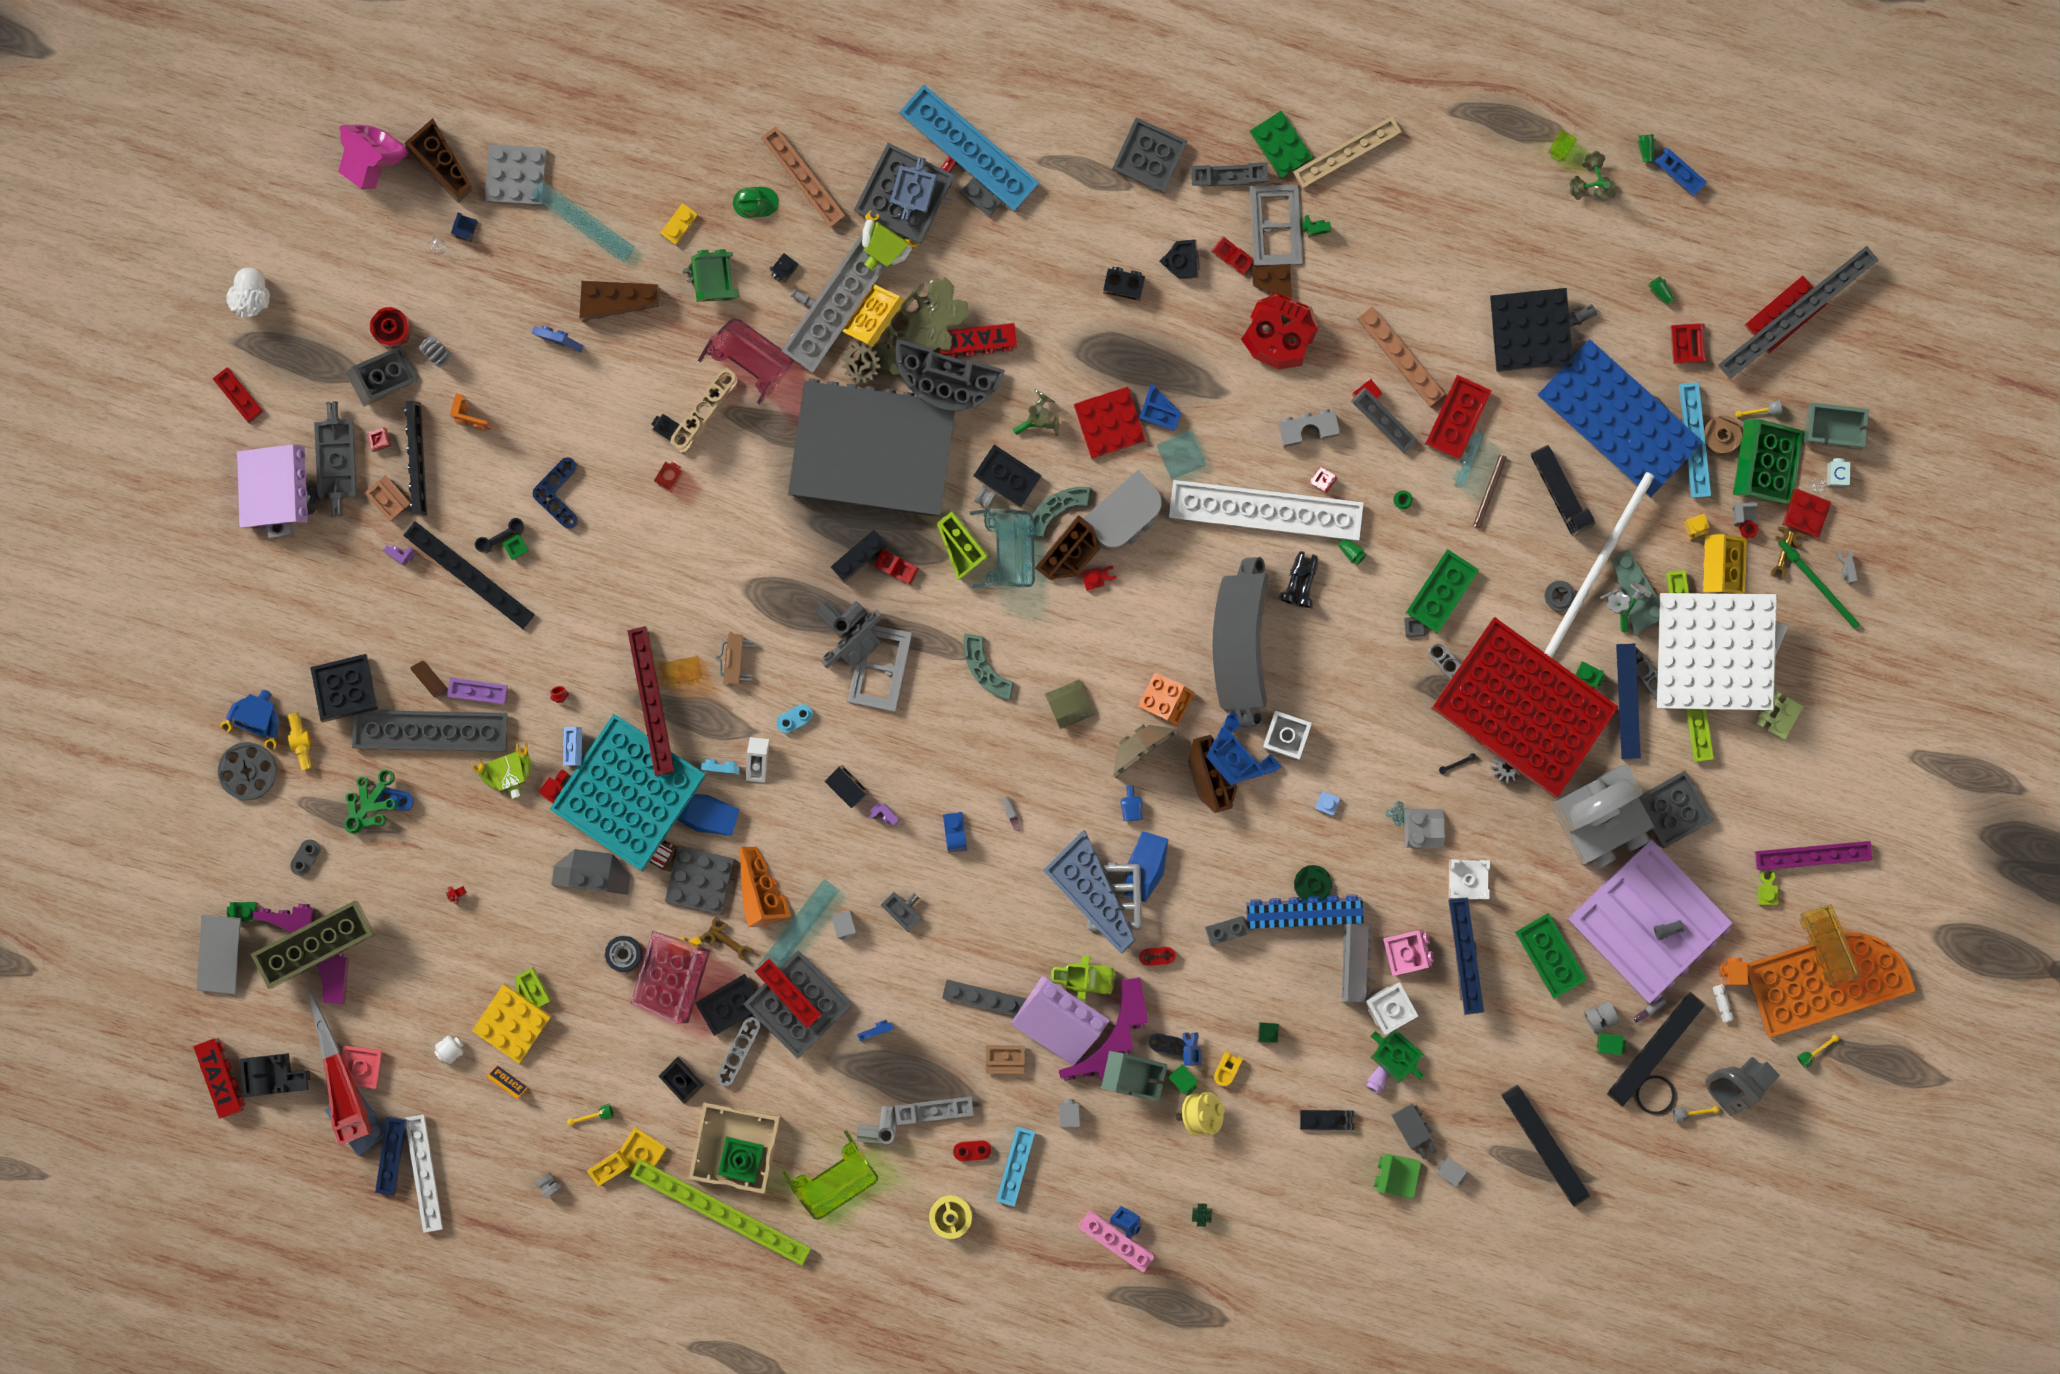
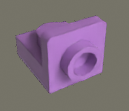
[383,545,415,565]
[870,803,900,826]

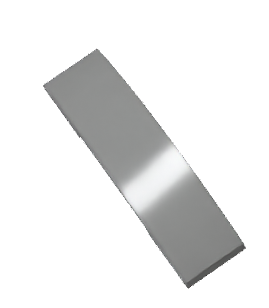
[895,1096,974,1125]

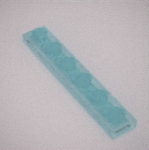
[531,180,635,263]
[754,879,840,971]

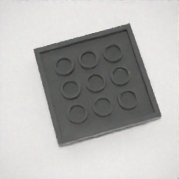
[853,143,956,244]
[743,950,852,1059]

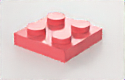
[342,1045,383,1089]

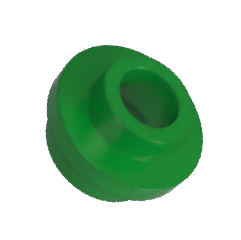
[1393,490,1413,510]

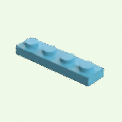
[996,1126,1035,1206]

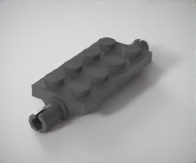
[314,401,357,517]

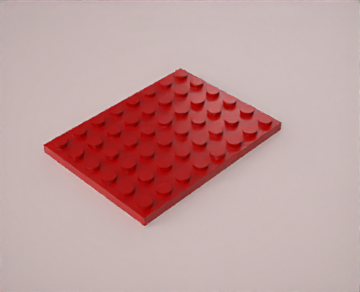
[1431,617,1619,799]

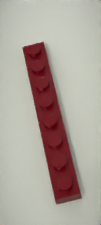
[627,626,675,777]

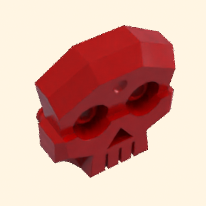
[1241,292,1319,370]

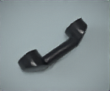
[475,518,524,553]

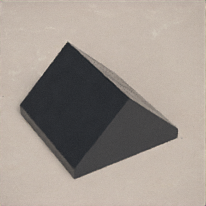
[658,1056,706,1104]

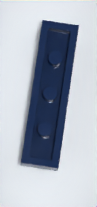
[375,1116,407,1196]

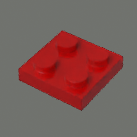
[1782,488,1831,538]

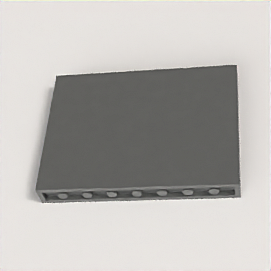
[788,378,955,517]

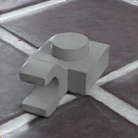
[1837,549,1857,584]

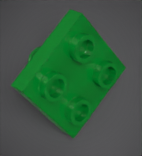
[717,1136,764,1183]

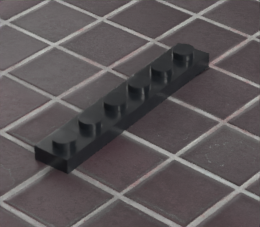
[404,400,427,517]

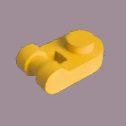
[1214,1050,1243,1086]

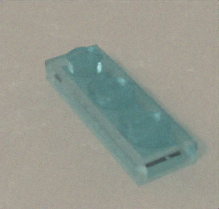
[1452,431,1485,489]

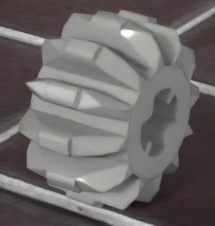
[419,336,452,368]
[1490,757,1522,784]

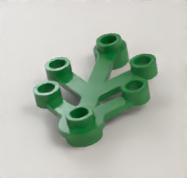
[344,769,398,834]

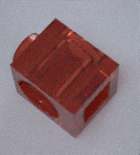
[654,461,683,493]

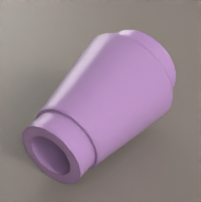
[1366,1066,1389,1094]

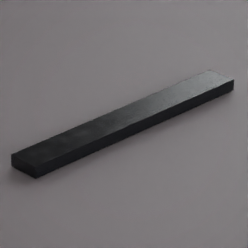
[403,521,535,630]

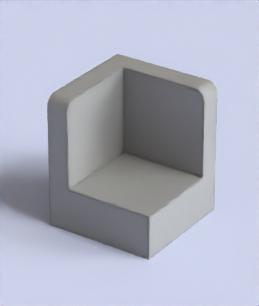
[1732,502,1758,525]

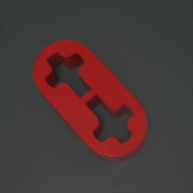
[1139,947,1176,966]

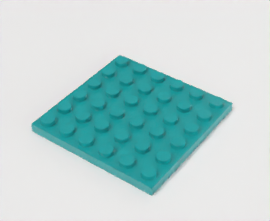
[550,713,707,872]

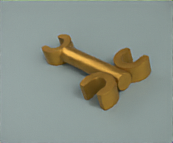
[1770,527,1805,579]
[701,917,752,960]

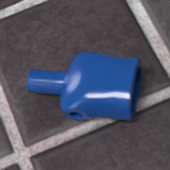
[1120,785,1143,821]

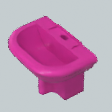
[338,124,408,189]

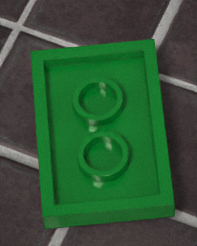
[1249,110,1313,179]

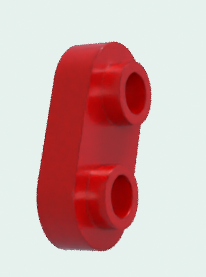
[953,1140,992,1161]

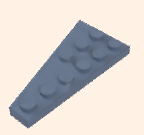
[1043,830,1136,954]

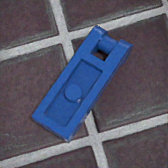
[1654,148,1707,197]

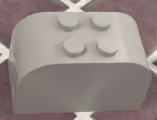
[1083,470,1161,551]

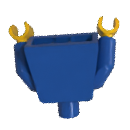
[220,690,279,750]

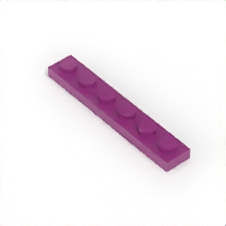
[1754,841,1873,871]

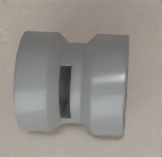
[535,1172,561,1199]

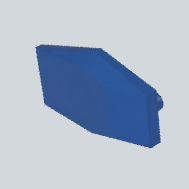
[677,794,740,836]
[1124,831,1169,902]

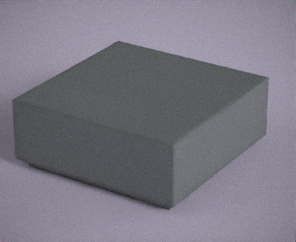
[1404,617,1425,637]

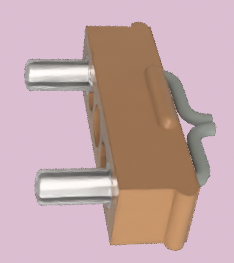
[716,632,755,686]

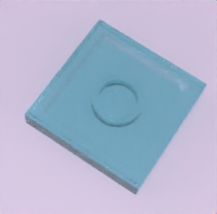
[1156,430,1207,480]

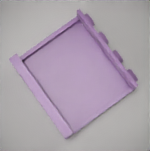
[237,445,308,529]

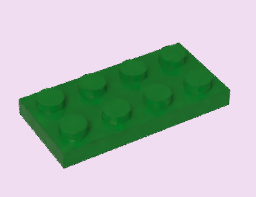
[1405,549,1479,634]
[1515,913,1587,999]

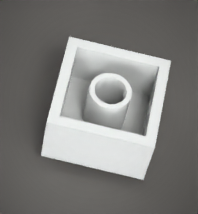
[1262,711,1312,760]

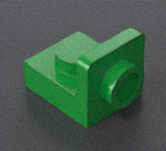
[1302,215,1332,237]
[1575,661,1605,689]
[227,902,256,921]

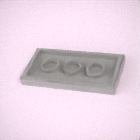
[197,914,241,994]

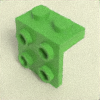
[1373,1153,1421,1198]

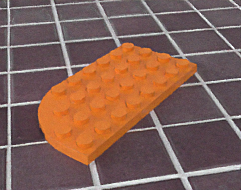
[1748,932,1916,1038]

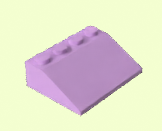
[1011,976,1109,1066]

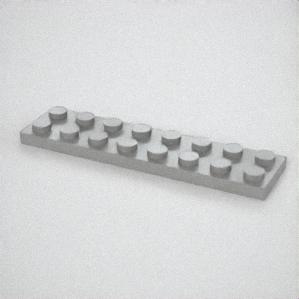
[781,233,886,373]

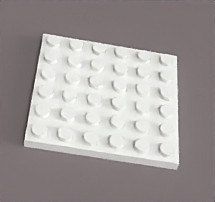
[1657,593,1777,711]

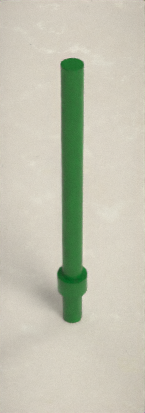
[1778,539,1860,629]

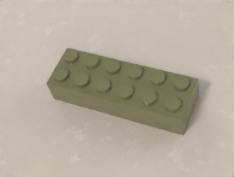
[251,901,375,989]

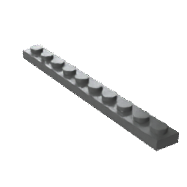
[1718,246,1879,380]

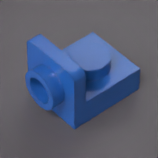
[1110,1206,1141,1239]

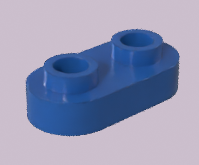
[376,787,414,811]

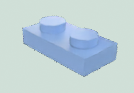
[563,727,582,766]

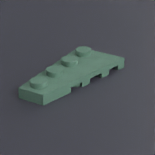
[1611,550,1660,635]

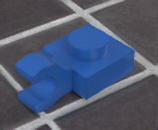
[1182,1032,1201,1066]

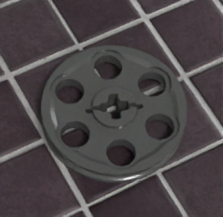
[218,742,277,800]

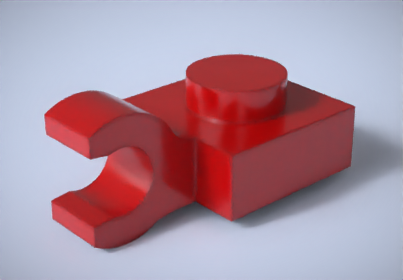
[538,770,569,803]

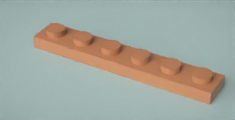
[761,126,845,228]
[1357,306,1445,407]

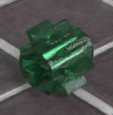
[1192,1203,1212,1227]

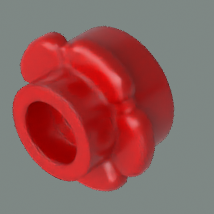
[1739,520,1758,539]
[550,686,569,703]

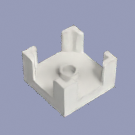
[1449,859,1490,899]

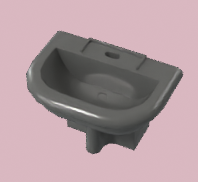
[1705,1057,1780,1116]

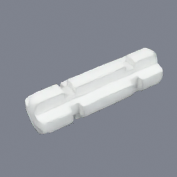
[1713,984,1734,1022]

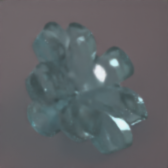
[1386,801,1404,826]

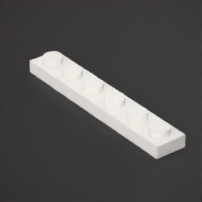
[405,1114,443,1233]

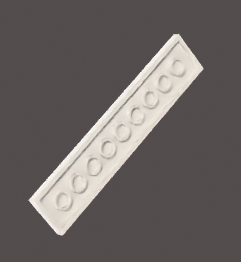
[1169,480,1364,541]

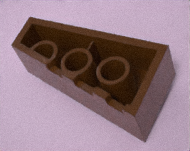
[405,118,472,203]
[579,281,660,322]

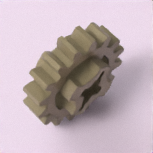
[841,342,883,383]

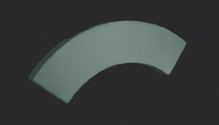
[1025,487,1091,538]
[964,633,1014,701]

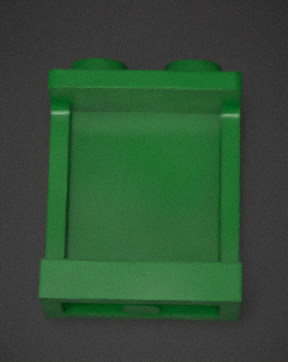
[691,249,739,302]

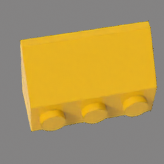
[1703,534,1747,594]

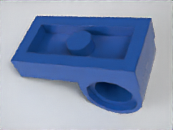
[943,812,967,853]

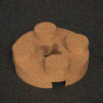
[1704,415,1742,454]

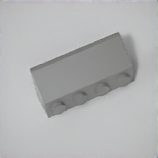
[1341,924,1372,1002]

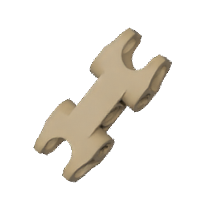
[671,368,738,453]

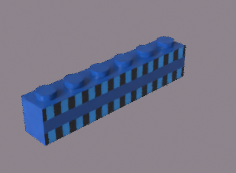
[1246,894,1364,929]

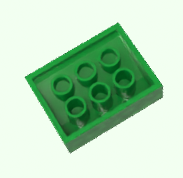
[1733,419,1804,505]

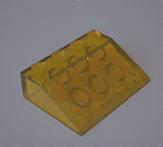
[1799,904,1862,985]

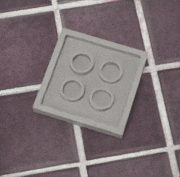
[485,144,547,206]

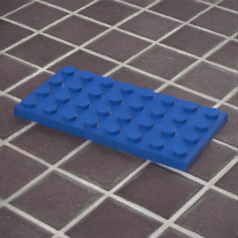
[1537,339,1703,498]

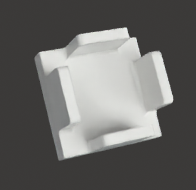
[1365,982,1418,1035]

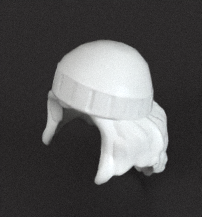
[226,267,270,318]

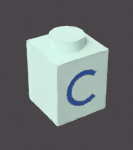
[1827,458,1850,487]

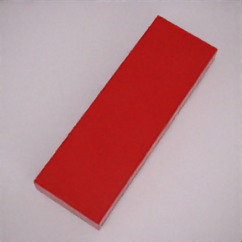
[212,367,264,423]

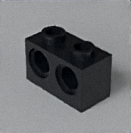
[1103,266,1145,301]

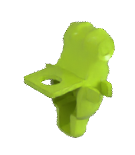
[1051,955,1115,1000]

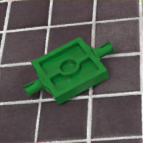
[1370,1029,1425,1083]

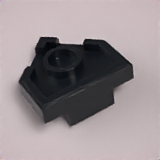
[1159,239,1200,280]

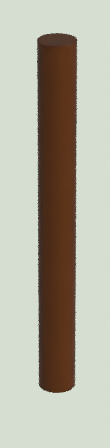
[1473,455,1507,528]

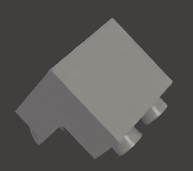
[1549,764,1654,869]

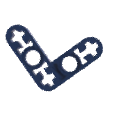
[532,457,578,529]

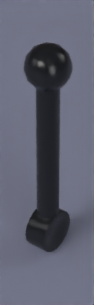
[1439,753,1476,774]

